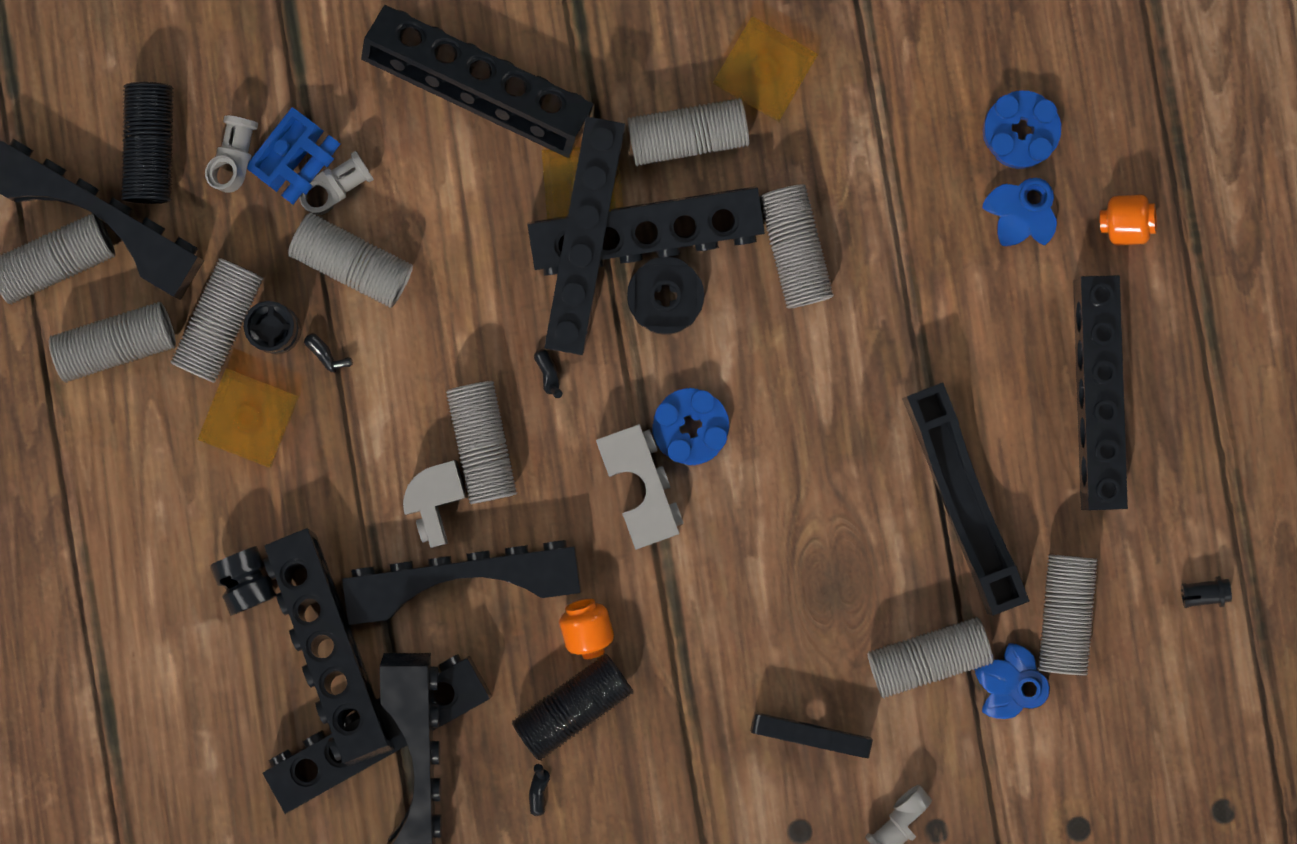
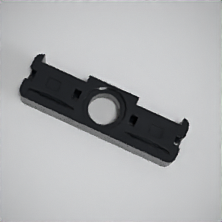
[750,712,873,759]

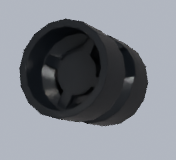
[243,301,302,355]
[210,546,277,616]

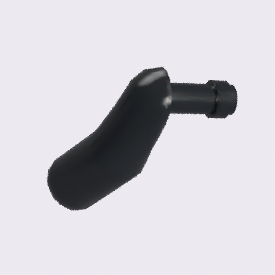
[304,333,353,373]
[534,349,563,398]
[529,764,550,816]

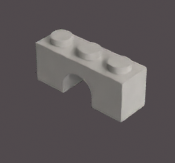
[596,424,684,550]

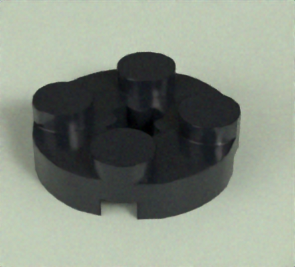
[627,257,704,335]

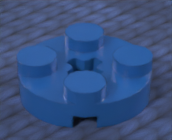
[983,90,1061,169]
[652,388,729,465]

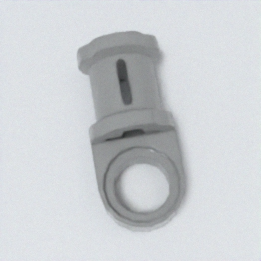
[205,115,258,193]
[299,151,374,215]
[865,785,932,844]

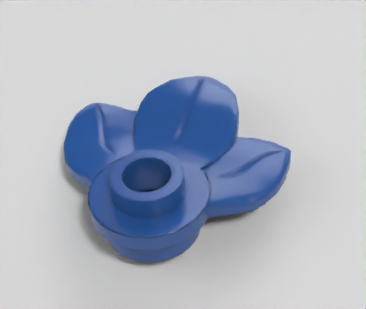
[982,178,1057,246]
[975,643,1050,719]

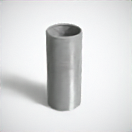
[627,97,750,166]
[759,184,834,309]
[288,212,413,308]
[0,213,116,305]
[170,258,264,383]
[48,302,176,383]
[446,381,518,504]
[1038,554,1098,675]
[867,617,993,699]

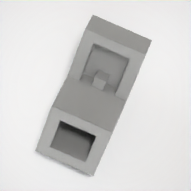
[403,460,467,548]

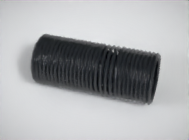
[121,82,174,204]
[512,654,634,761]

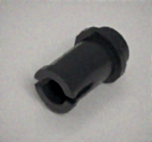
[1181,576,1232,608]

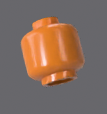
[1100,194,1157,246]
[559,599,614,659]

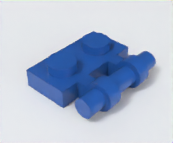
[247,107,341,205]

